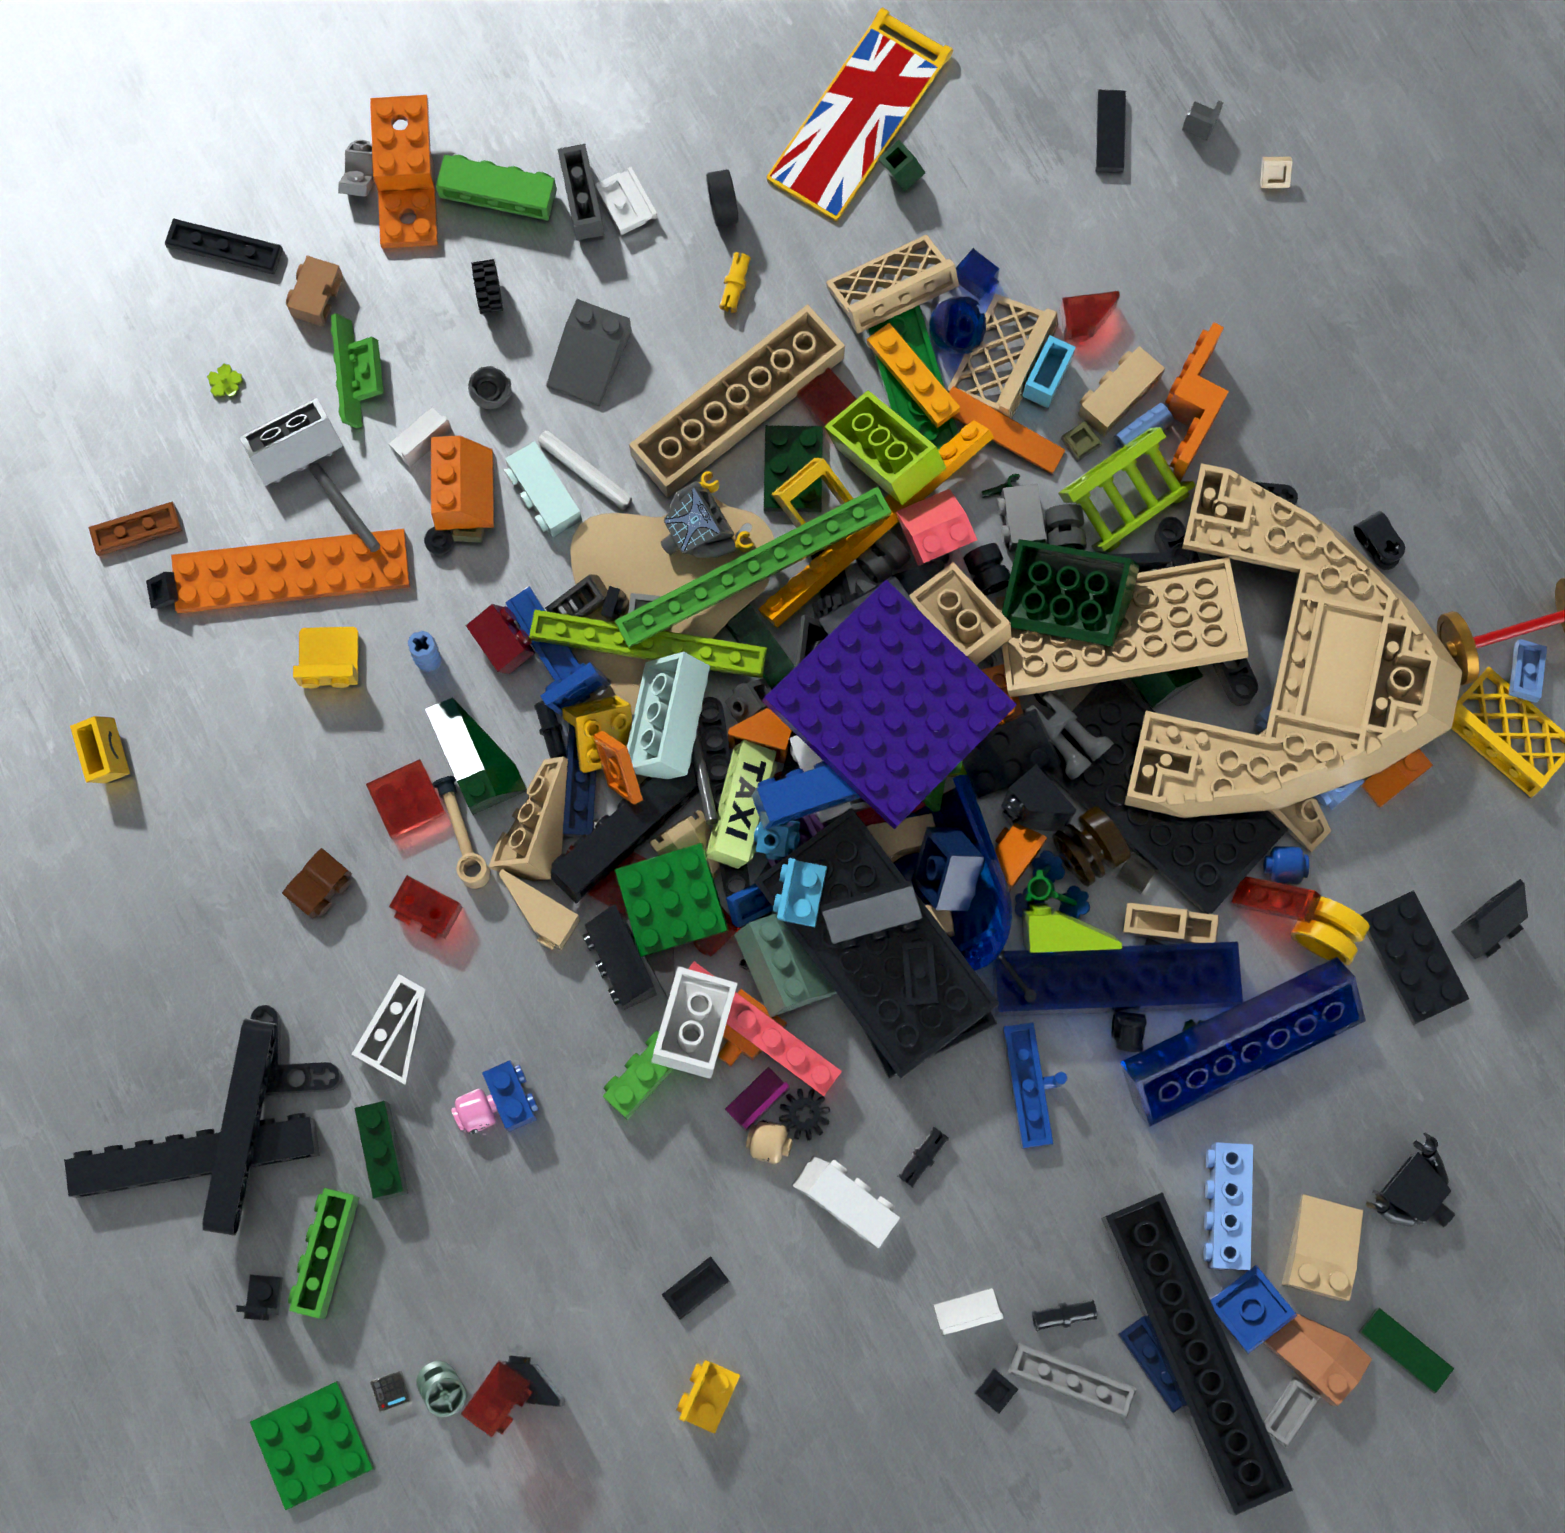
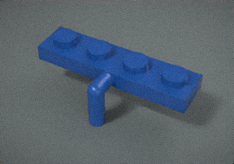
[1003,1022,1067,1149]

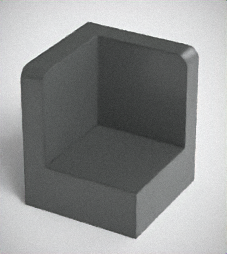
[1182,100,1223,140]

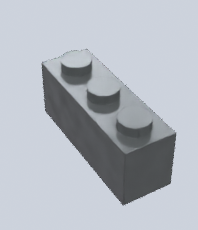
[557,144,604,241]

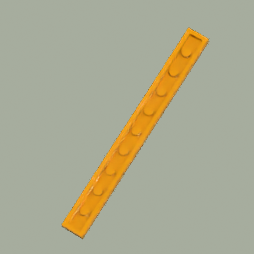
[758,420,994,628]

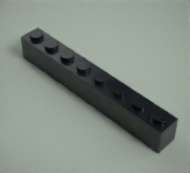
[64,1113,320,1198]

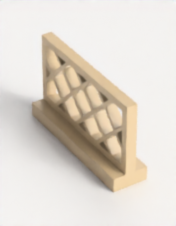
[826,234,959,334]
[947,293,1059,419]

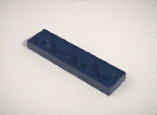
[563,723,596,837]

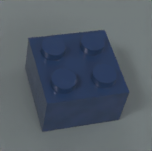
[912,827,984,911]

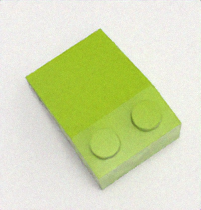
[1022,903,1122,953]

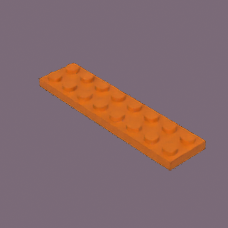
[171,529,410,614]

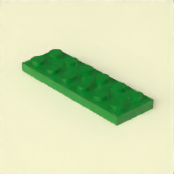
[866,305,958,451]

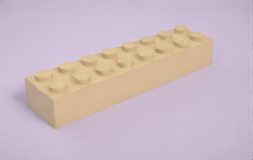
[629,304,845,498]

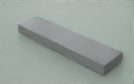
[1008,1343,1137,1418]

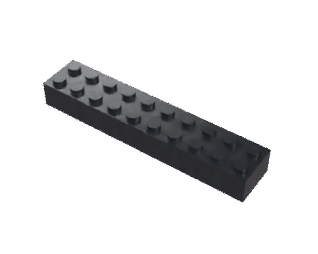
[1101,1192,1293,1516]

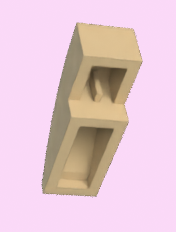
[1123,903,1220,948]

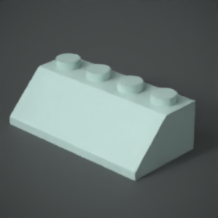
[627,652,710,779]

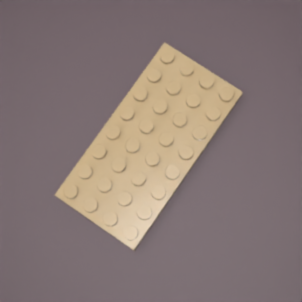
[995,557,1249,698]

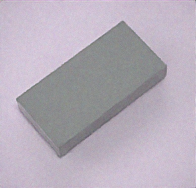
[1264,1377,1322,1448]

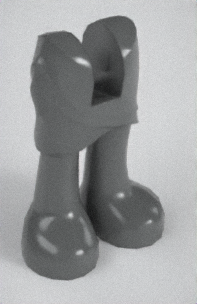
[1025,691,1114,781]

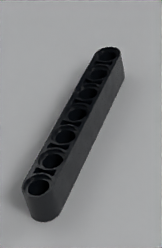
[1154,516,1258,706]
[698,697,750,897]
[202,1019,277,1236]

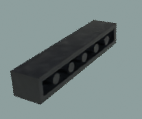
[551,762,700,904]

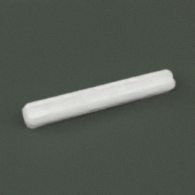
[537,430,632,510]

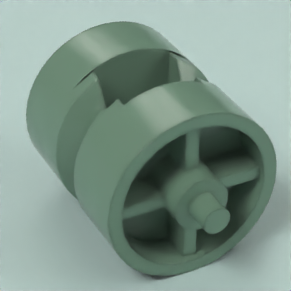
[416,1361,466,1417]

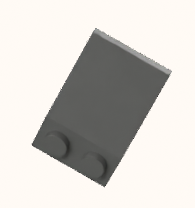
[546,299,632,407]

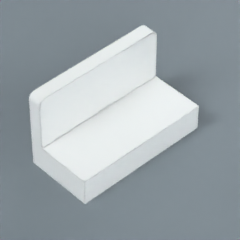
[389,407,453,468]
[933,1288,1004,1336]

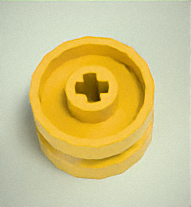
[1290,895,1370,965]

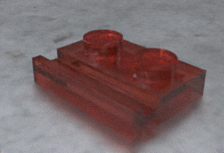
[797,367,857,428]

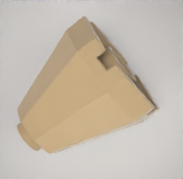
[649,809,720,879]

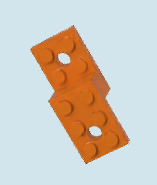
[370,95,438,249]
[1165,322,1229,483]

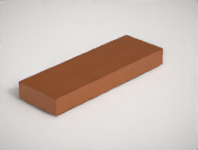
[88,501,182,556]

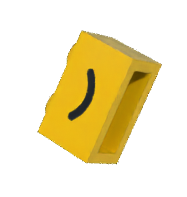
[70,716,130,783]

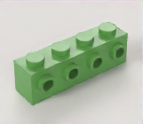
[436,155,557,221]
[603,1030,674,1120]
[288,1188,360,1319]

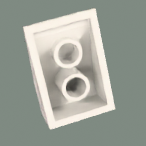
[651,966,737,1079]

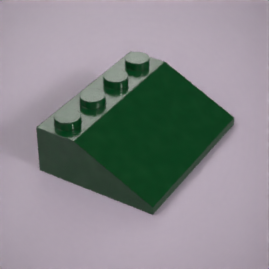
[1002,539,1140,647]

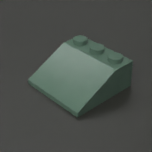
[734,914,837,1018]

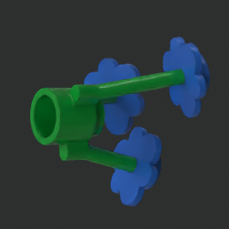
[1014,850,1090,919]

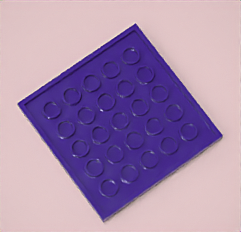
[762,580,1017,829]

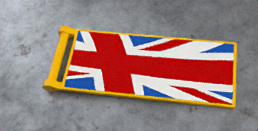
[767,7,953,221]

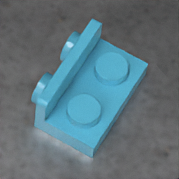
[773,858,828,927]

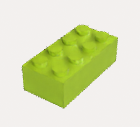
[824,390,946,505]

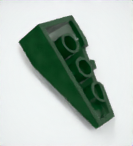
[426,697,527,815]

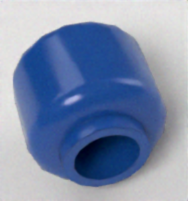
[1263,846,1309,885]

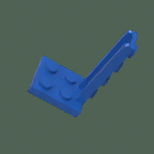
[505,586,610,717]

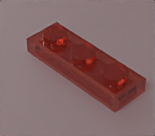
[1231,876,1321,923]

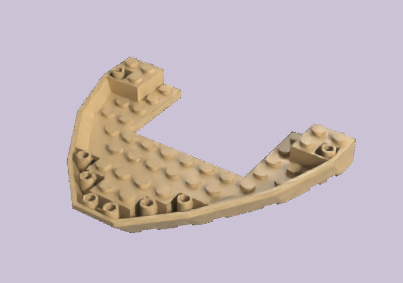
[1124,463,1462,818]

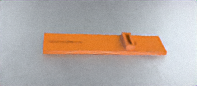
[949,386,1065,474]

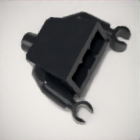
[1366,1133,1455,1228]

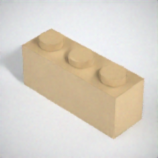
[1078,346,1165,437]

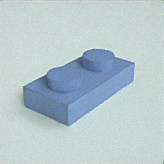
[1508,639,1547,703]

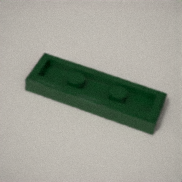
[1359,1308,1455,1393]

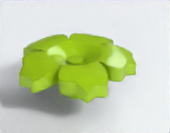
[207,364,243,398]

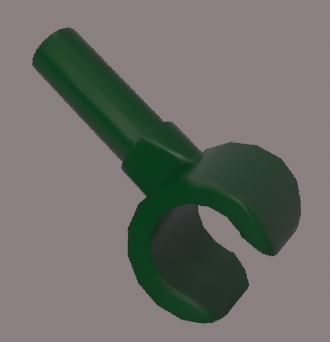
[981,474,1022,498]

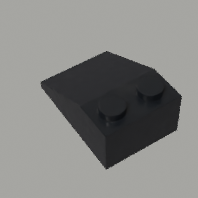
[1451,879,1528,959]

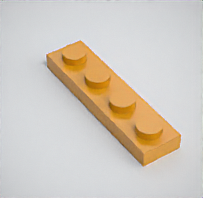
[867,323,960,428]

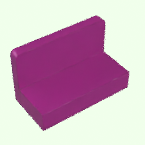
[725,1066,790,1132]

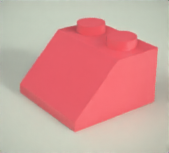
[895,489,977,566]

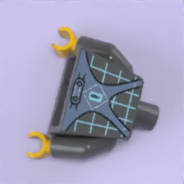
[661,471,754,558]

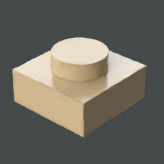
[1260,157,1293,188]

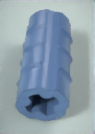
[1113,403,1175,449]
[408,631,442,672]

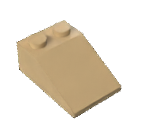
[909,562,1011,665]
[1282,1194,1363,1301]

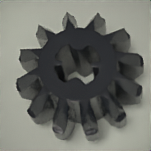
[779,1088,830,1141]

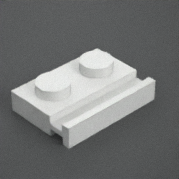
[595,167,657,235]

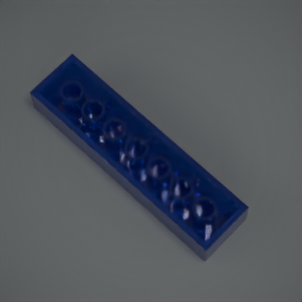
[992,941,1243,1017]
[1120,957,1366,1127]

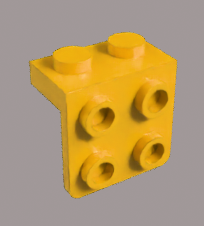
[293,627,359,689]

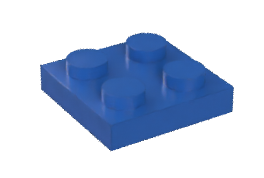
[1210,1265,1297,1354]

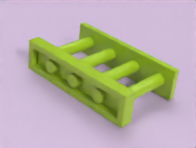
[1058,427,1196,553]

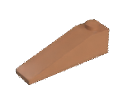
[1263,1313,1372,1406]

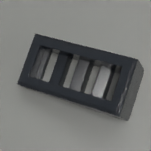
[545,574,608,618]

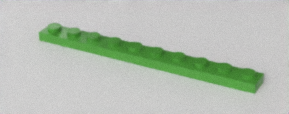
[615,487,892,648]

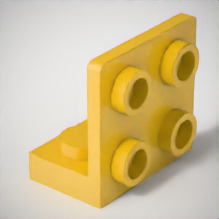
[562,695,632,773]
[676,1360,740,1434]

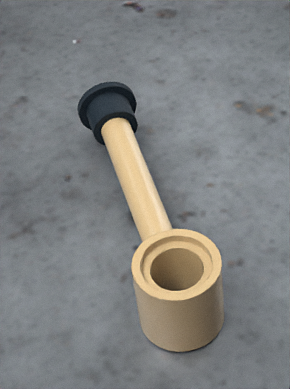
[433,776,490,889]

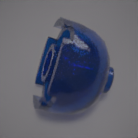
[929,296,986,354]

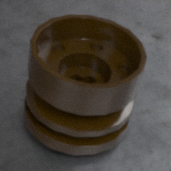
[1052,806,1131,887]

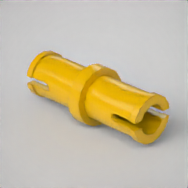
[719,252,751,313]

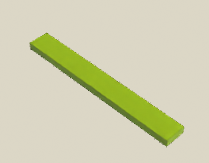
[529,610,767,678]

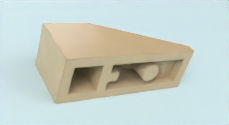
[499,869,581,950]

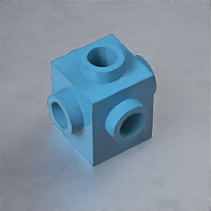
[754,821,800,860]

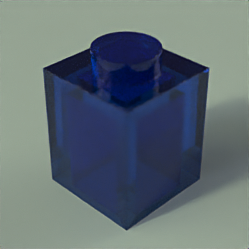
[956,248,1000,300]

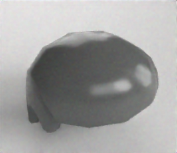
[468,366,512,410]

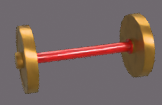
[1437,577,1565,685]

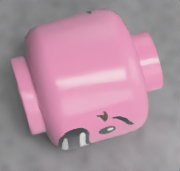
[451,1089,498,1134]

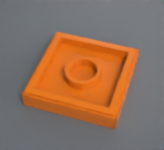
[593,731,643,804]

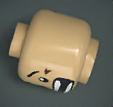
[746,1120,793,1164]

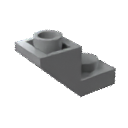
[338,140,374,196]

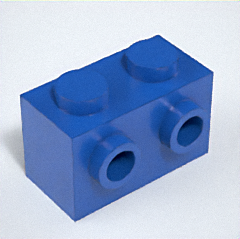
[482,1060,539,1132]

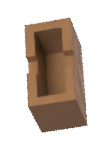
[286,256,344,327]

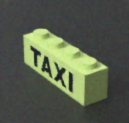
[706,740,777,869]

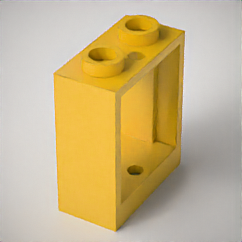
[771,458,854,550]

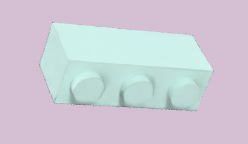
[504,441,582,538]

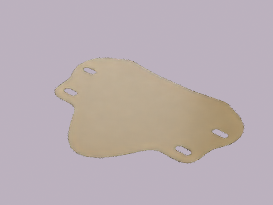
[570,494,775,715]

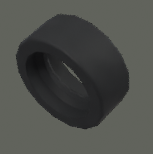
[706,169,738,226]

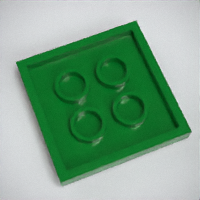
[615,843,729,957]
[250,1381,375,1510]

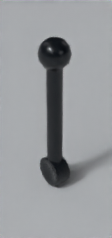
[996,950,1037,1002]

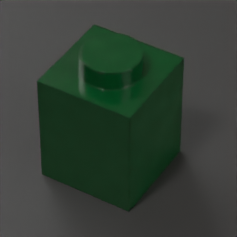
[878,140,926,192]

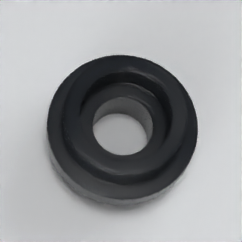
[424,527,454,555]

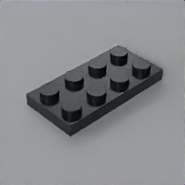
[1361,890,1470,1025]

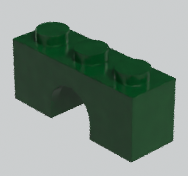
[354,1101,408,1201]

